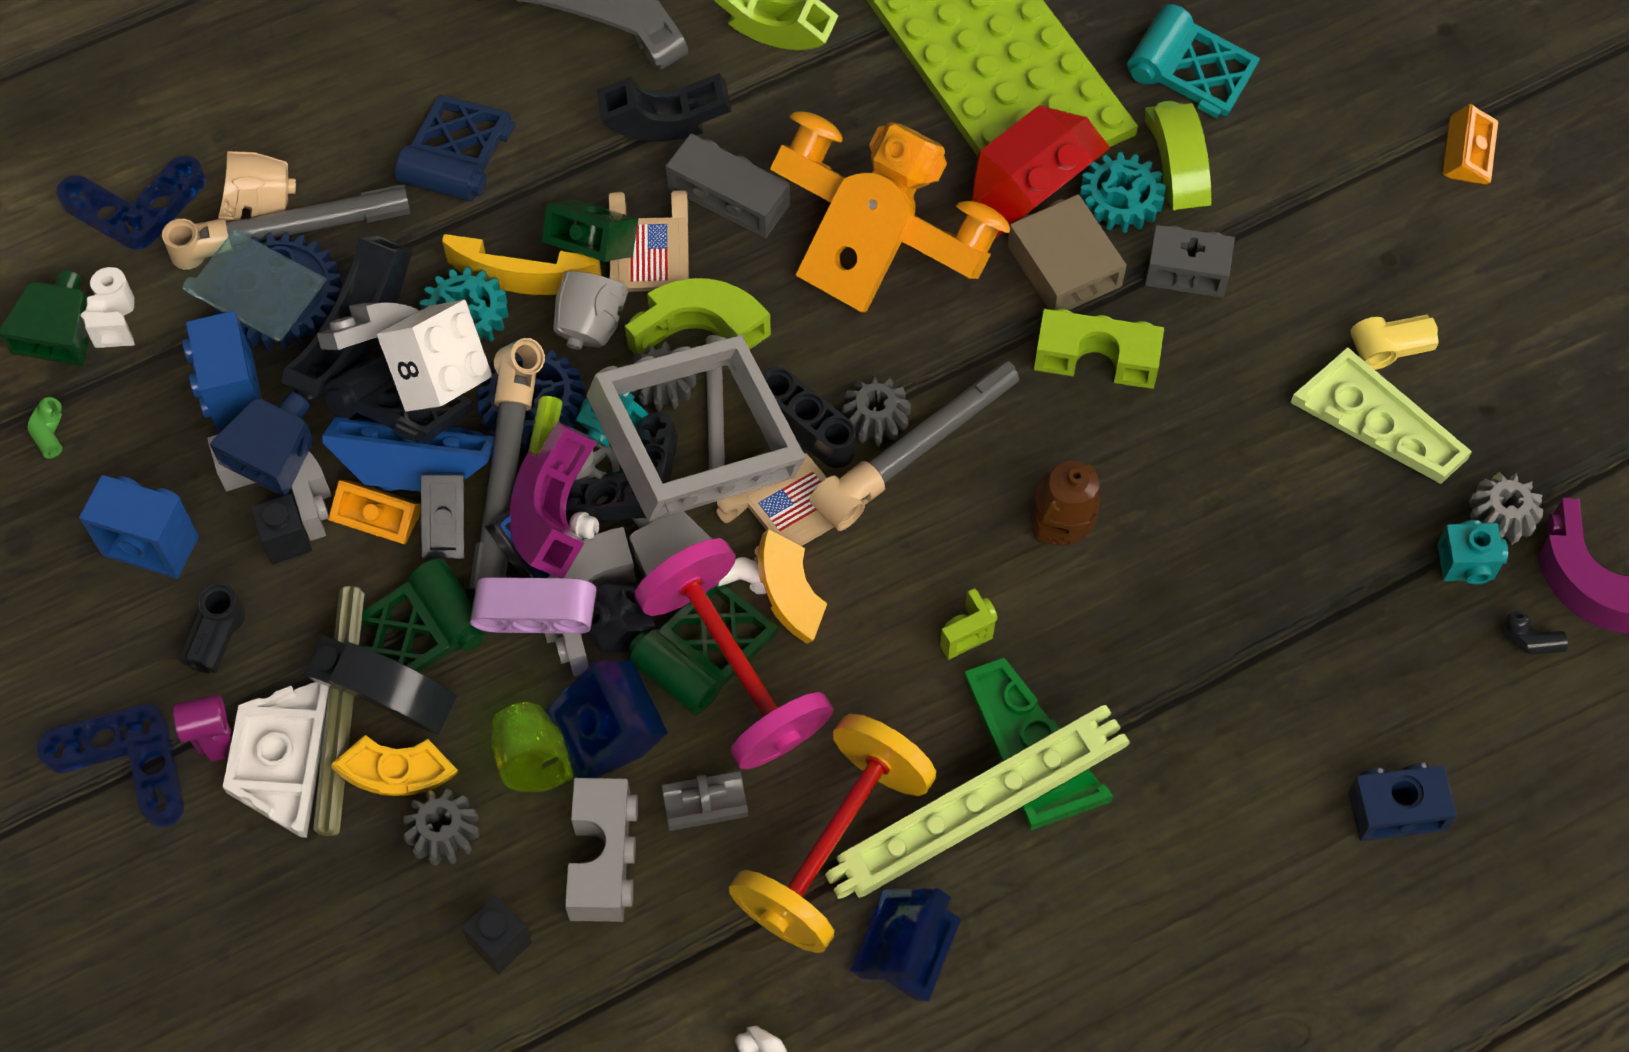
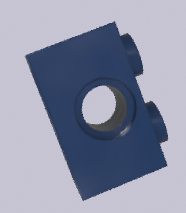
[1348,763,1457,841]

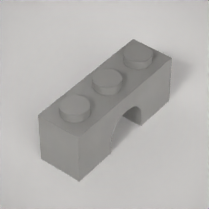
[565,778,638,922]

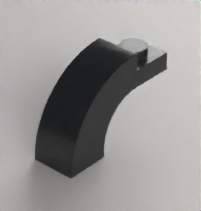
[597,73,731,141]
[303,635,457,735]

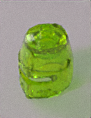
[492,702,573,792]

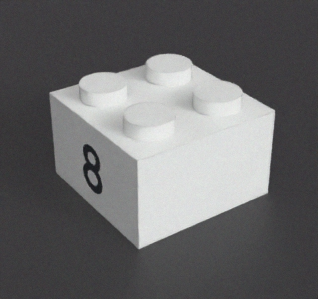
[377,299,492,412]

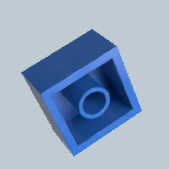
[182,310,262,431]
[79,475,199,579]

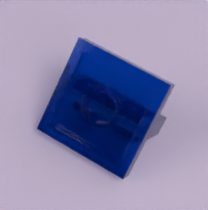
[850,888,961,1001]

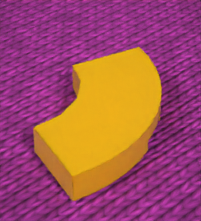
[758,529,827,644]
[331,735,458,796]

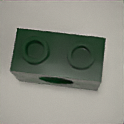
[542,199,638,262]

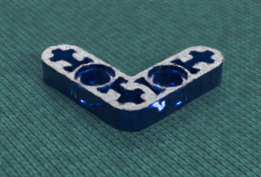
[56,156,205,250]
[37,704,184,827]

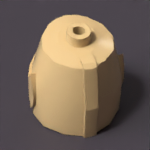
[218,151,296,221]

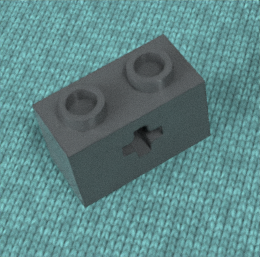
[1145,225,1235,298]

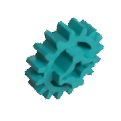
[1080,152,1166,233]
[420,267,509,342]

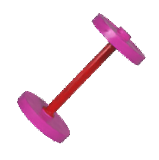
[635,538,833,770]

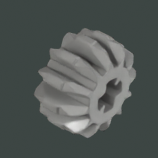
[1469,472,1543,545]

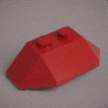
[971,105,1110,239]

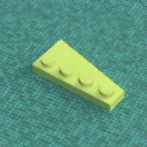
[1290,348,1472,484]

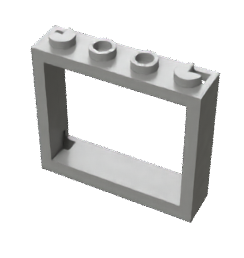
[587,335,806,522]

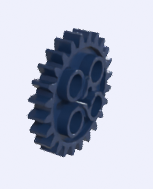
[211,232,343,351]

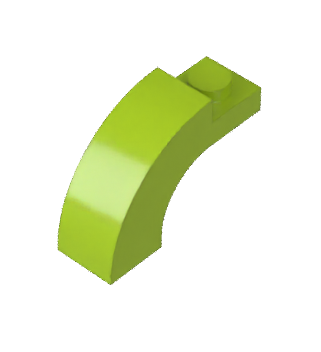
[714,0,838,50]
[1145,101,1211,210]

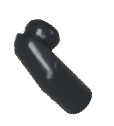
[1503,611,1568,654]

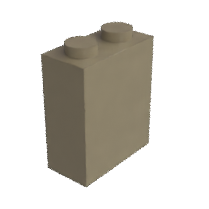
[1007,194,1127,310]

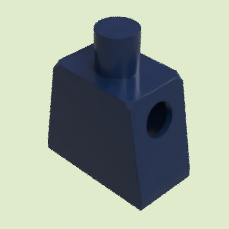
[210,392,313,496]

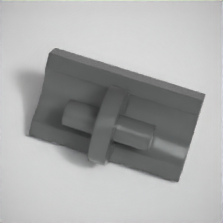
[662,771,749,831]

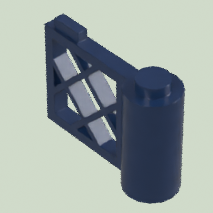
[395,94,515,202]

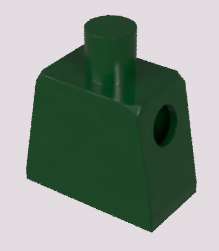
[0,270,89,366]

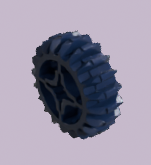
[476,350,586,454]

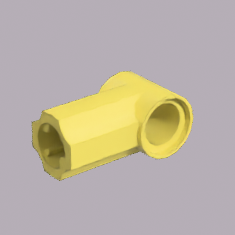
[1350,315,1439,370]

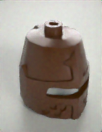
[1031,461,1101,545]

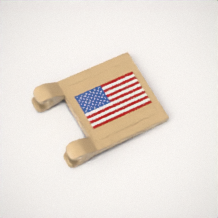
[609,190,689,292]
[716,453,834,562]

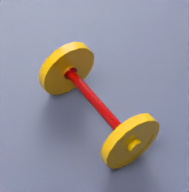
[729,714,936,953]

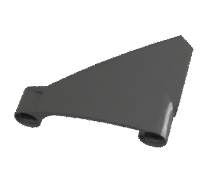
[516,0,689,71]

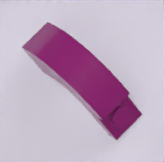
[510,421,597,579]
[1538,498,1629,633]

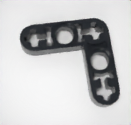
[566,412,678,523]

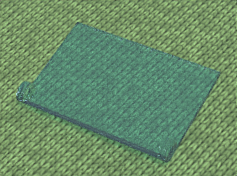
[183,230,327,341]

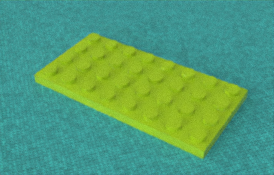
[867,0,1138,156]

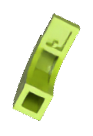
[625,278,771,354]

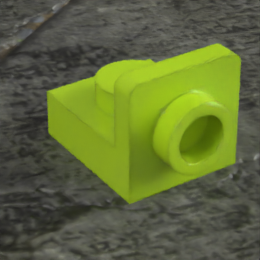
[940,588,997,660]

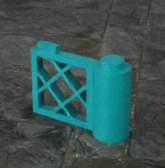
[1127,4,1261,119]

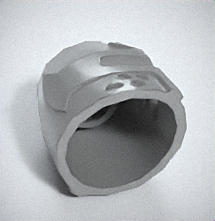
[553,271,628,350]

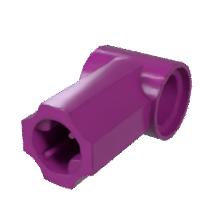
[173,695,233,762]

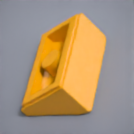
[1442,104,1498,185]
[328,480,421,544]

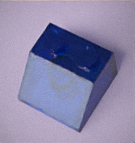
[545,661,668,778]

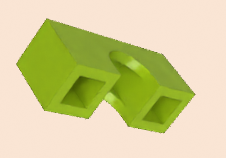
[1034,309,1164,389]

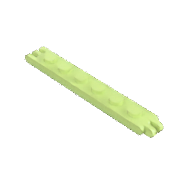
[825,705,1130,899]

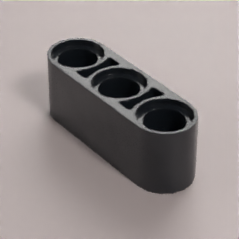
[762,367,856,468]

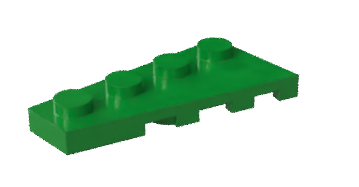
[964,658,1113,831]

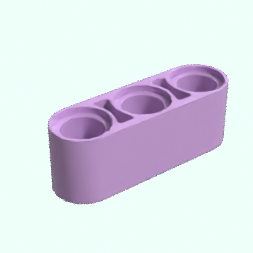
[470,578,597,634]

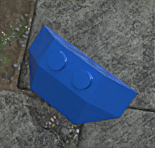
[322,417,495,493]

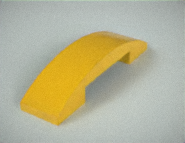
[442,234,602,295]

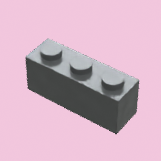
[666,134,790,238]

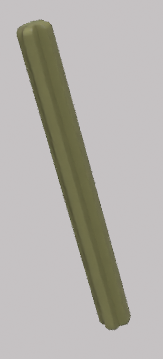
[313,586,364,836]

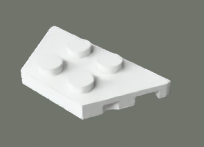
[223,682,329,837]

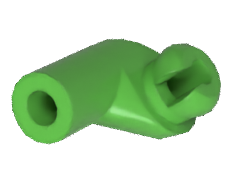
[27,397,63,459]

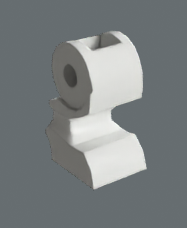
[80,267,135,348]

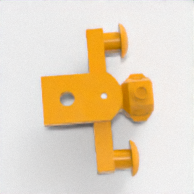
[770,111,1010,312]

